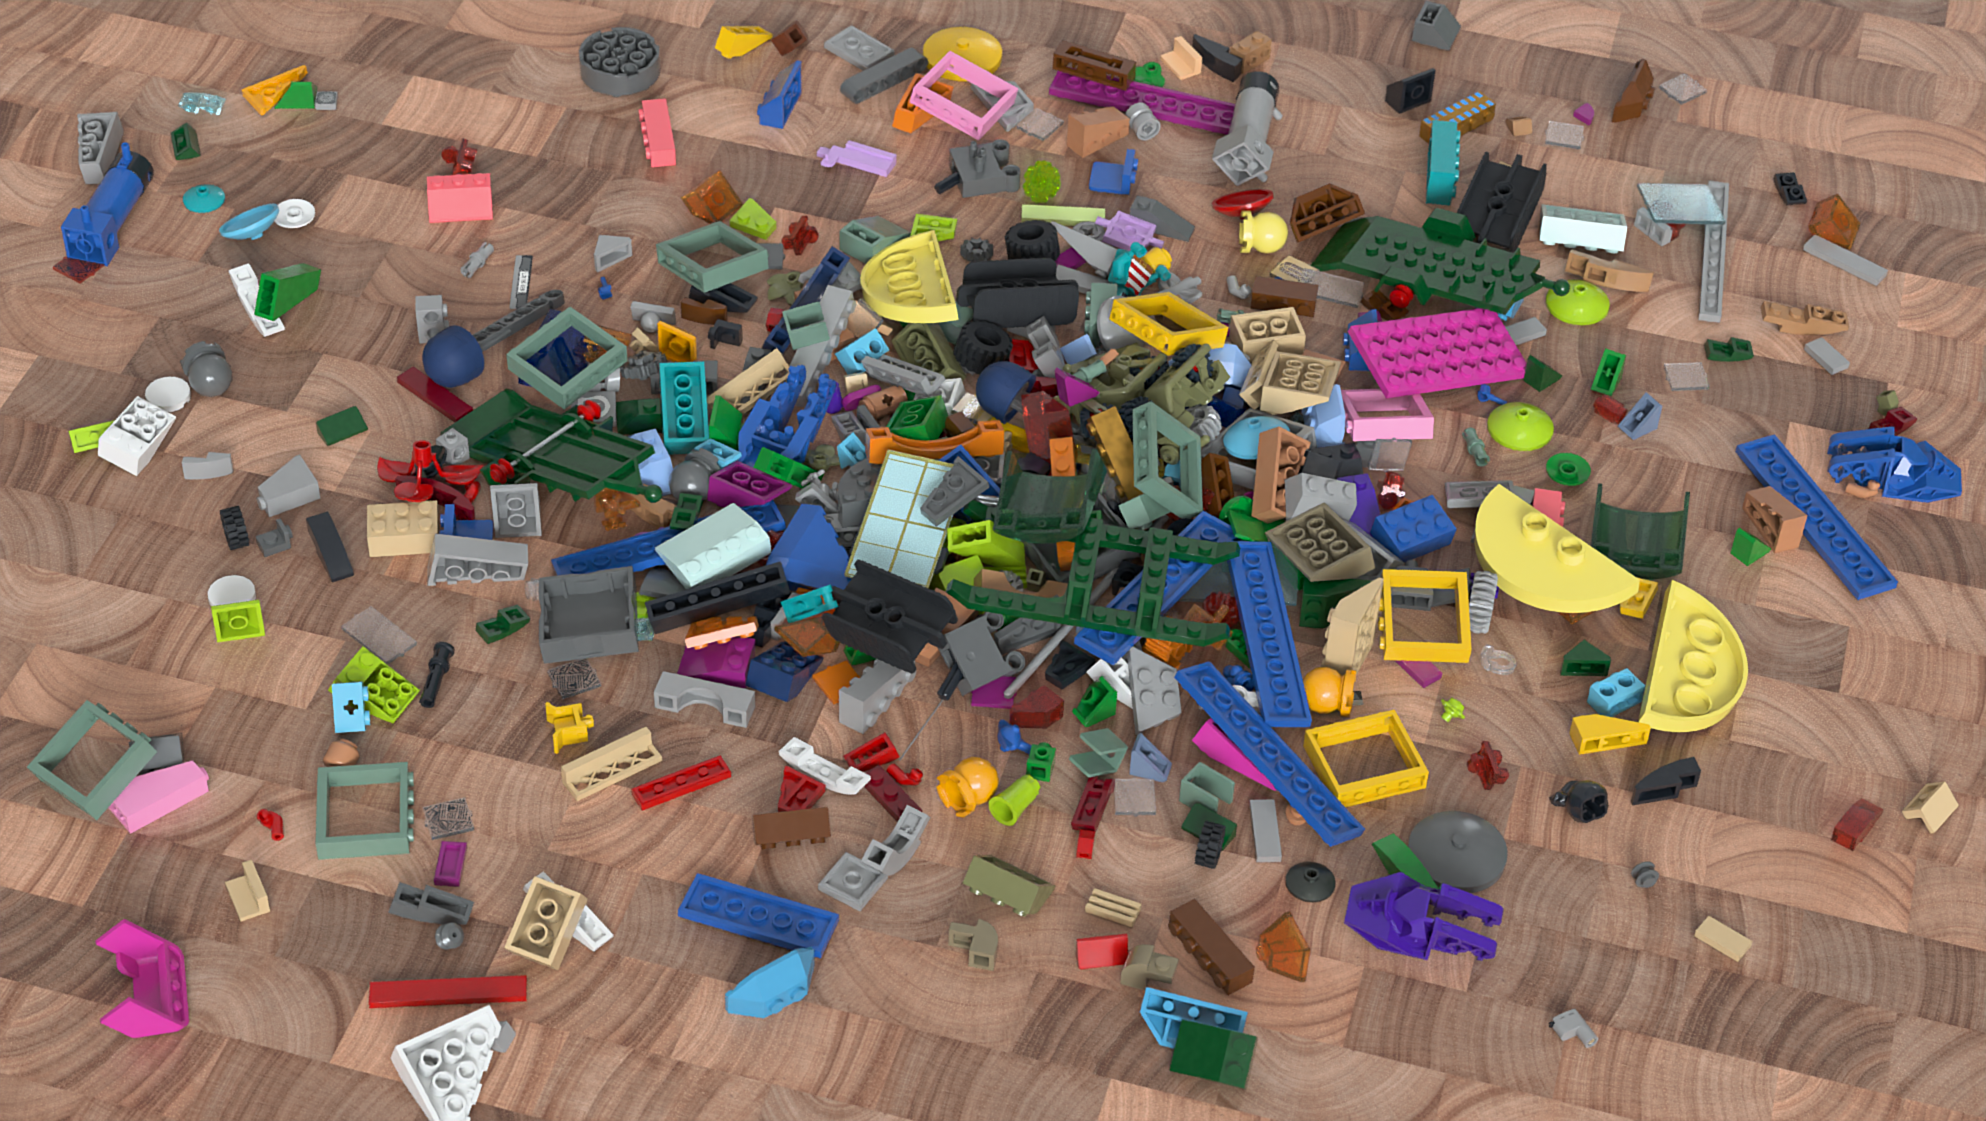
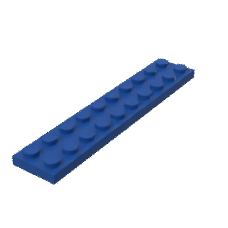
[1735,434,1898,600]
[551,500,786,576]
[1074,511,1240,666]
[1226,541,1312,727]
[1174,661,1365,847]

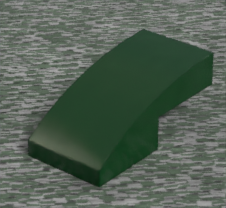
[1704,337,1754,362]
[670,493,703,531]
[475,605,530,644]

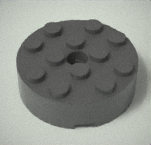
[579,27,660,97]

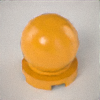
[1303,667,1356,718]
[936,757,999,818]

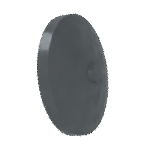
[1408,811,1508,893]

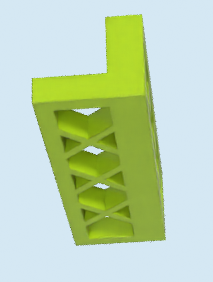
[68,420,115,453]

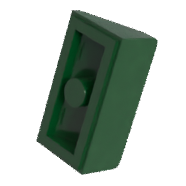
[171,123,201,160]
[316,406,368,446]
[1181,803,1237,851]

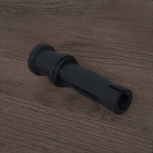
[419,642,455,708]

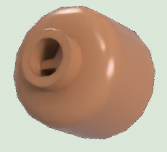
[323,739,360,767]

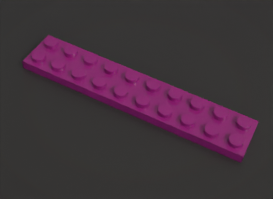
[1049,66,1236,135]

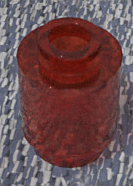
[1593,394,1628,424]

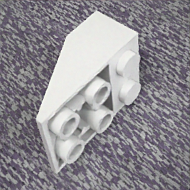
[98,396,176,476]

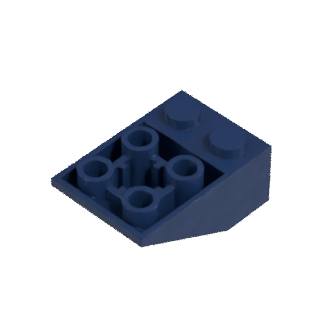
[745,641,824,702]

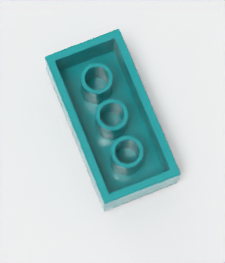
[659,362,709,455]

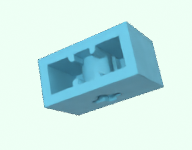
[332,681,371,733]

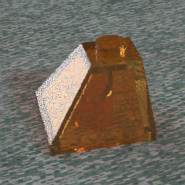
[774,617,841,657]
[1256,911,1311,982]

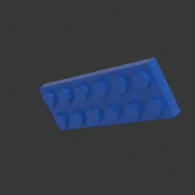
[678,873,839,958]

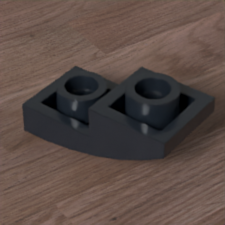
[1773,172,1807,205]

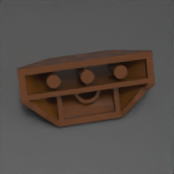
[1612,59,1656,123]
[1290,183,1365,243]

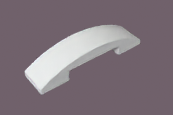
[229,263,285,337]
[779,737,871,795]

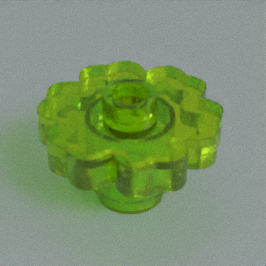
[1023,160,1061,203]

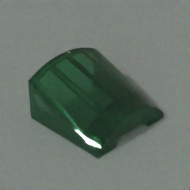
[993,449,1108,543]
[1591,483,1690,580]

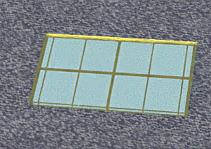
[844,450,954,589]

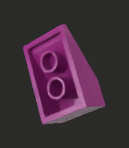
[707,461,792,508]
[677,636,756,689]

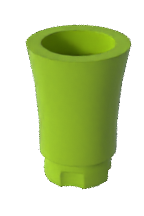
[989,775,1041,826]

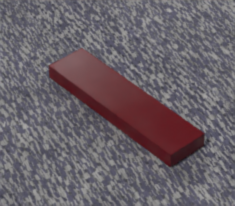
[397,366,473,423]

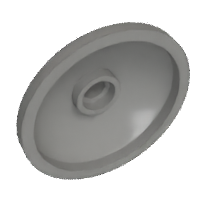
[1097,296,1145,352]

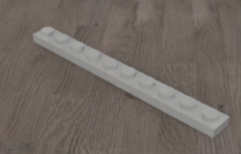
[1698,181,1729,323]

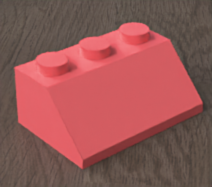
[427,173,493,223]

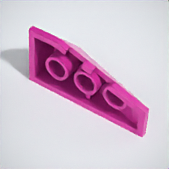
[1192,718,1276,791]

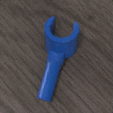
[598,277,613,300]
[1478,384,1507,405]

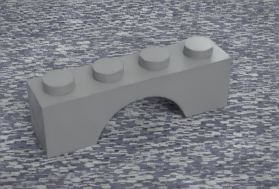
[1026,316,1065,378]
[654,671,755,728]

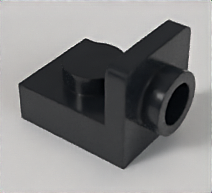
[708,319,743,349]

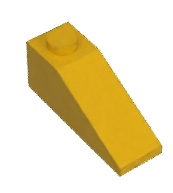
[715,26,773,58]
[1569,714,1651,755]

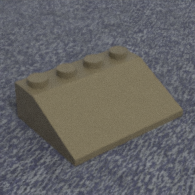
[1265,502,1375,582]

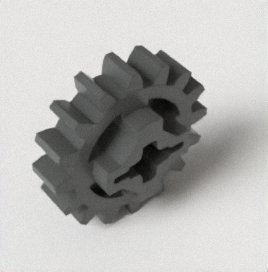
[620,350,667,380]

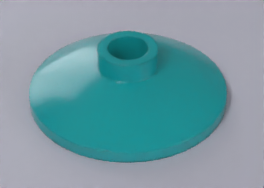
[183,184,225,213]

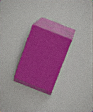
[1055,367,1100,407]

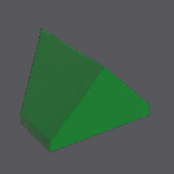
[274,82,317,109]
[1072,676,1117,727]

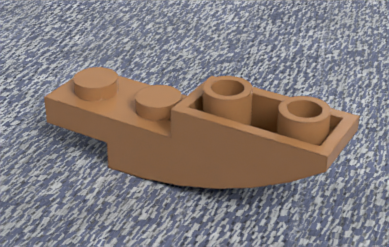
[1565,250,1654,292]
[1761,301,1849,335]
[618,484,677,529]

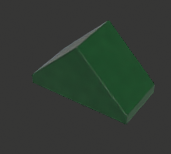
[1524,355,1563,392]
[1560,640,1611,676]

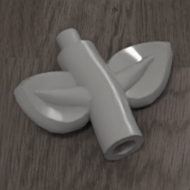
[1155,271,1203,304]

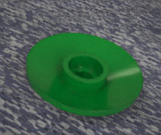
[1546,453,1591,486]

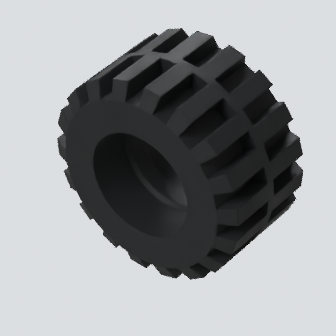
[1005,220,1060,261]
[953,320,1013,375]

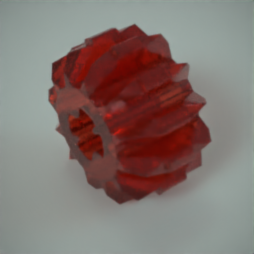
[1202,590,1240,628]

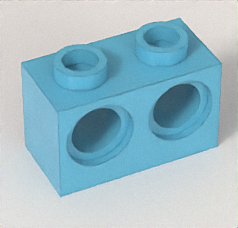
[835,328,889,375]
[1587,668,1645,717]

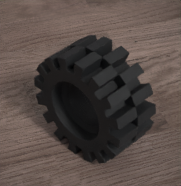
[220,506,249,550]
[1195,821,1226,869]

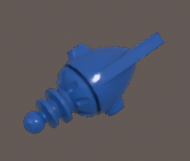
[997,720,1032,754]

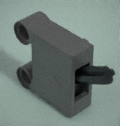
[937,612,1025,701]

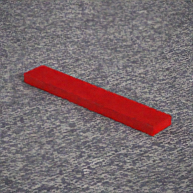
[369,975,527,1008]

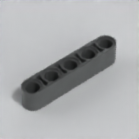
[840,48,928,104]

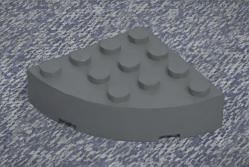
[838,458,884,528]

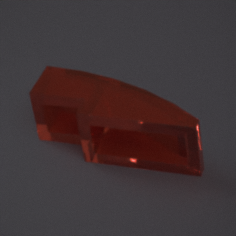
[1831,798,1884,851]

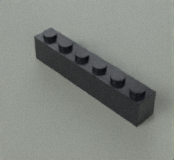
[645,561,791,634]

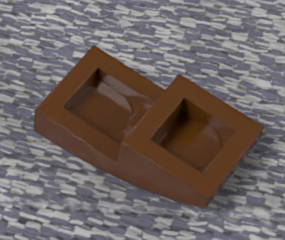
[1360,290,1409,321]

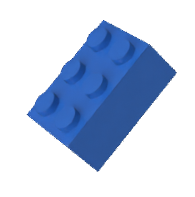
[1370,495,1457,563]

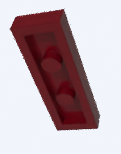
[864,765,923,822]

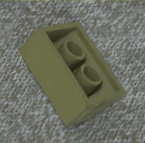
[963,855,1056,917]

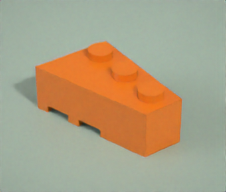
[892,73,953,133]

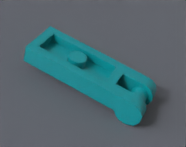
[781,584,839,624]

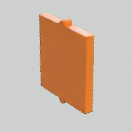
[812,660,860,705]

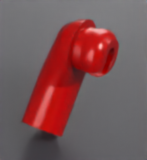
[464,481,481,504]
[887,763,923,786]
[257,809,284,841]

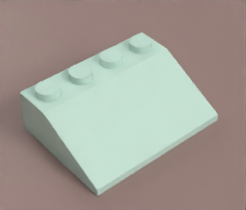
[1539,204,1627,253]
[655,503,771,590]

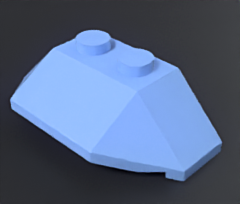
[1168,344,1251,390]
[1302,384,1345,448]
[627,429,673,496]

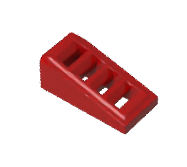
[843,732,899,772]

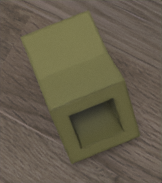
[1876,390,1899,416]
[1026,568,1046,592]

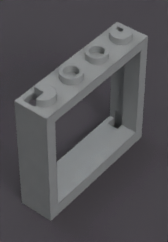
[1201,408,1317,490]

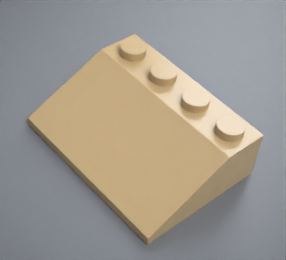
[1260,351,1341,415]
[1321,577,1384,675]

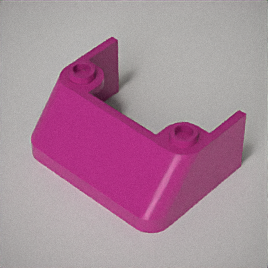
[95,919,189,1038]

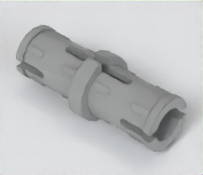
[460,242,494,278]

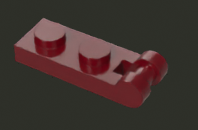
[1071,776,1115,833]

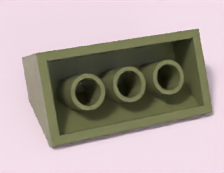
[891,322,966,381]

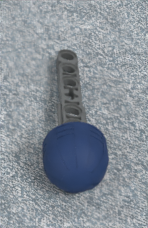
[422,290,565,388]
[976,361,1107,468]

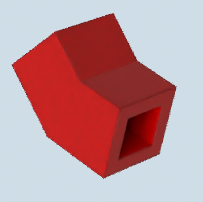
[766,308,784,332]
[1076,829,1095,859]

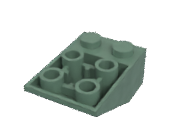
[839,216,911,264]
[1084,283,1117,351]

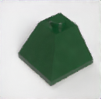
[616,398,662,435]

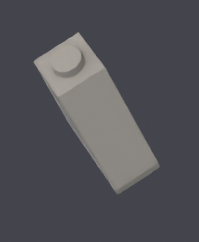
[256,455,320,517]

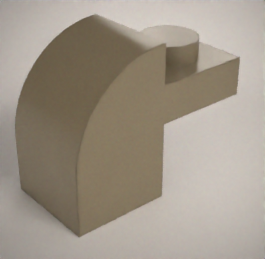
[948,919,998,971]
[1120,944,1179,990]

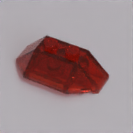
[1021,391,1076,479]

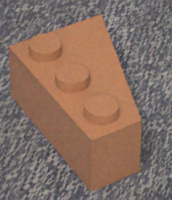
[1067,107,1130,158]
[1742,486,1807,553]
[915,588,979,667]

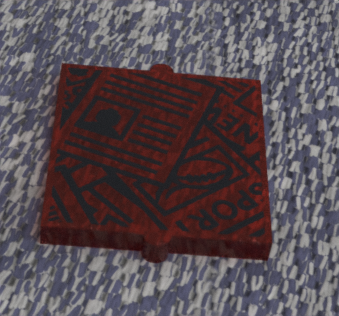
[53,257,105,284]

